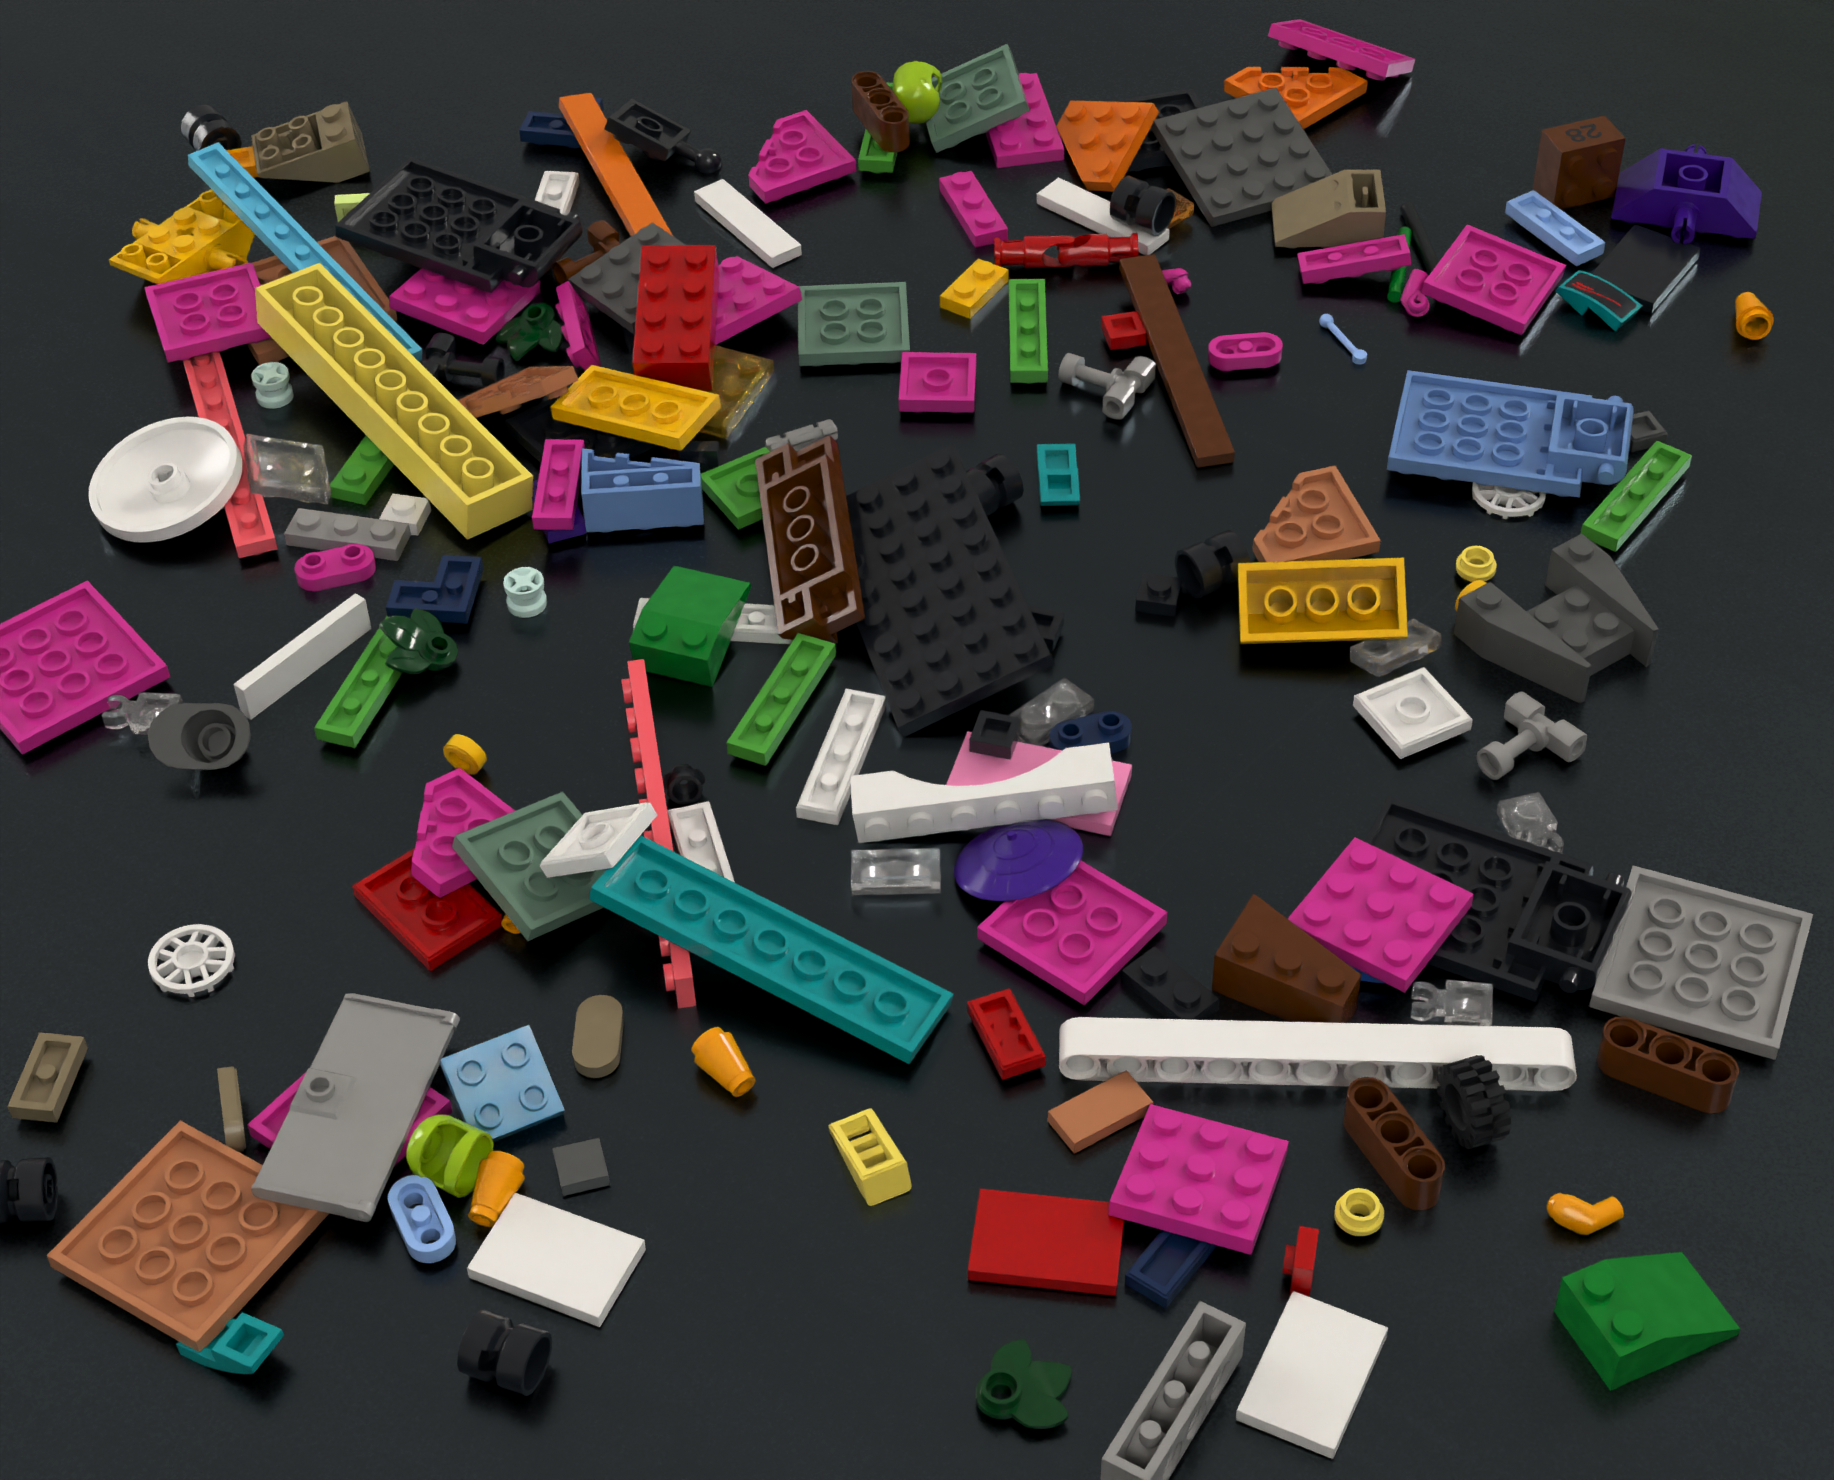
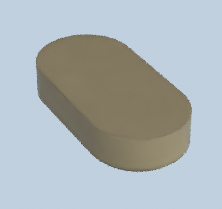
[572,995,624,1078]
[217,1066,246,1152]

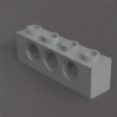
[1101,1301,1246,1480]

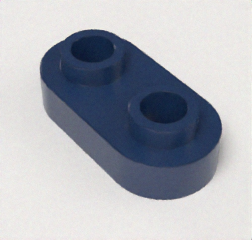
[1049,711,1132,754]

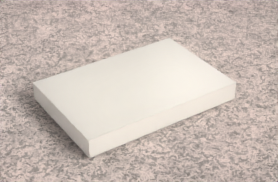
[467,1193,646,1327]
[1236,1291,1388,1459]

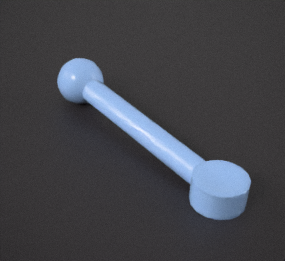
[1319,313,1367,365]

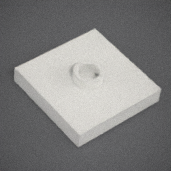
[1353,667,1473,759]
[540,802,657,878]

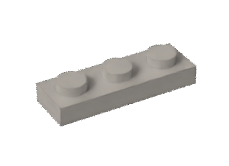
[284,508,411,561]

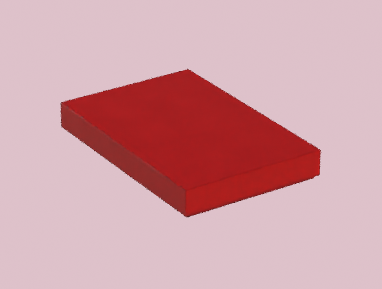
[352,848,503,971]
[968,1189,1125,1296]

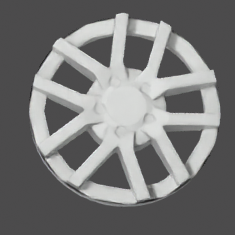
[1472,482,1546,519]
[148,924,235,997]

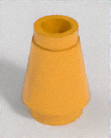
[1735,292,1774,340]
[691,1027,756,1097]
[468,1151,525,1227]

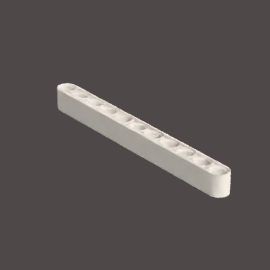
[1059,1017,1577,1091]

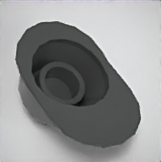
[148,703,251,770]

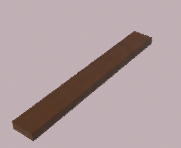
[1119,254,1235,468]

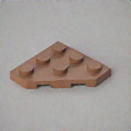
[458,366,578,418]
[1253,466,1381,562]

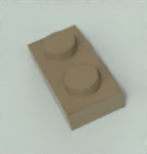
[7,1032,88,1122]

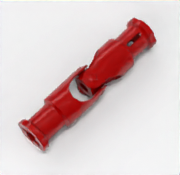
[994,233,1139,269]

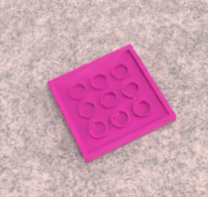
[0,580,170,755]

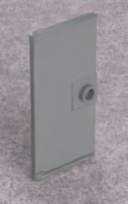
[251,993,460,1222]

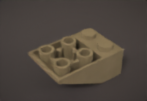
[251,101,370,183]
[1271,170,1386,248]

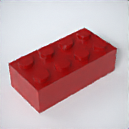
[632,245,719,391]

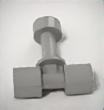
[1058,353,1156,419]
[1476,691,1587,780]

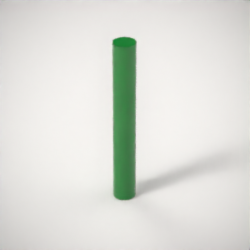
[1387,227,1412,303]

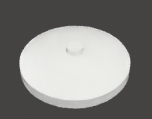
[88,417,242,542]

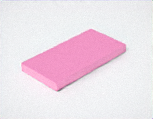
[946,731,1132,836]

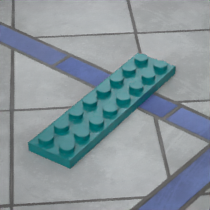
[589,835,954,1064]

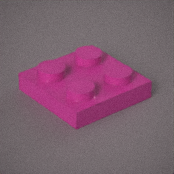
[899,352,977,413]

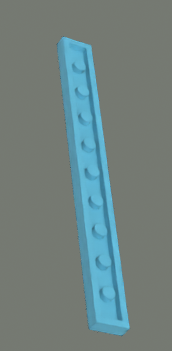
[188,142,422,361]

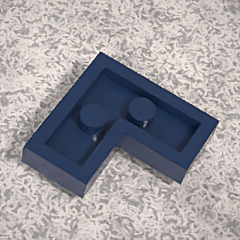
[519,95,604,148]
[386,555,484,624]

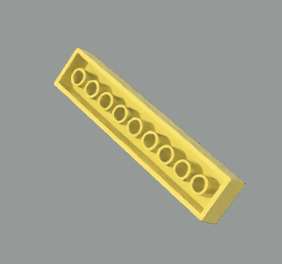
[255,263,533,540]

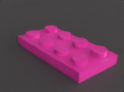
[1268,19,1415,81]
[985,73,1064,168]

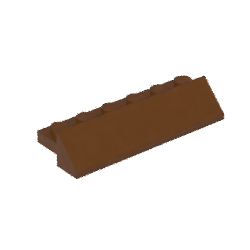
[755,435,865,644]

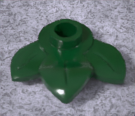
[496,303,564,361]
[379,608,458,674]
[976,1339,1072,1429]

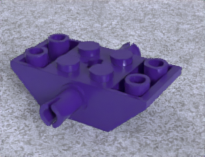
[1611,144,1762,244]

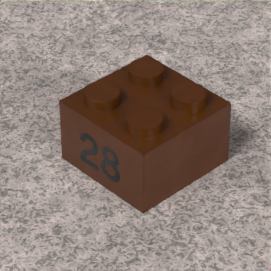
[1533,115,1626,209]

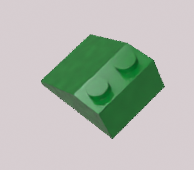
[629,566,751,687]
[1554,1252,1741,1391]

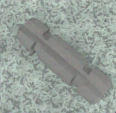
[764,419,838,452]

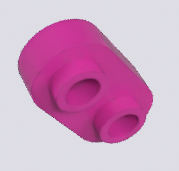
[1208,332,1283,372]
[294,544,376,591]

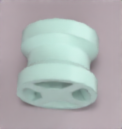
[251,362,294,409]
[503,567,547,618]

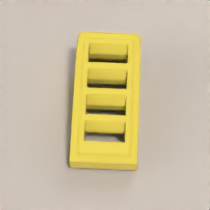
[828,1108,912,1206]

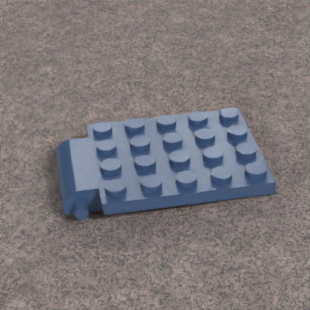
[1387,370,1634,498]

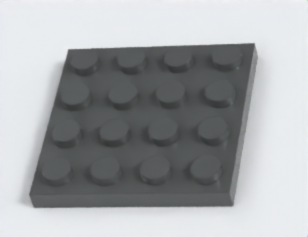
[1152,88,1332,227]

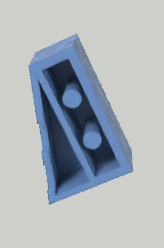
[581,448,704,533]

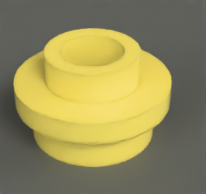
[1455,546,1497,582]
[1334,1188,1384,1236]

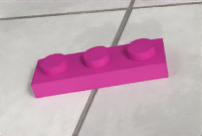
[939,171,1008,248]
[1297,234,1411,284]
[556,281,602,371]
[532,439,585,530]

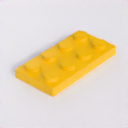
[550,365,721,451]

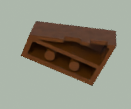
[1212,894,1361,1023]

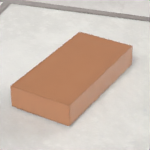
[1048,1070,1153,1154]

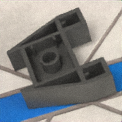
[1454,534,1659,703]

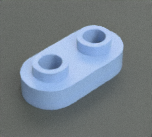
[388,1175,456,1263]

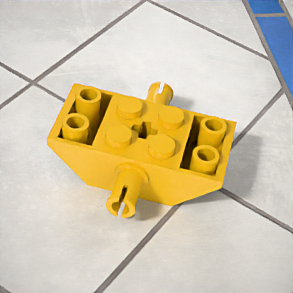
[109,189,255,284]

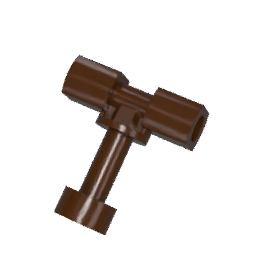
[552,220,620,285]

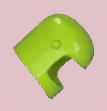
[892,61,942,124]
[406,1114,494,1198]

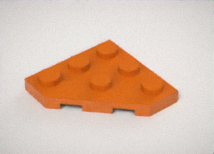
[1224,67,1367,130]
[1056,101,1159,192]

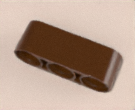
[851,71,910,153]
[1596,1016,1739,1114]
[1343,1077,1445,1211]

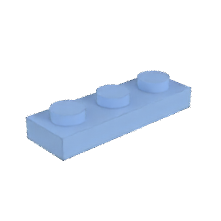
[1505,190,1605,266]

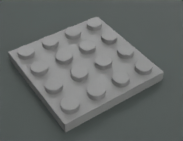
[1589,865,1813,1060]

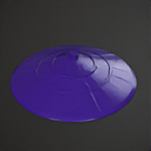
[954,819,1083,901]

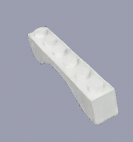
[850,743,1118,843]

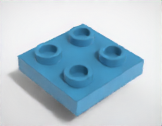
[440,1025,565,1142]

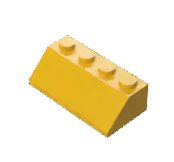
[1238,558,1408,644]

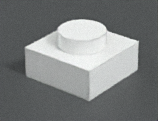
[379,494,431,536]

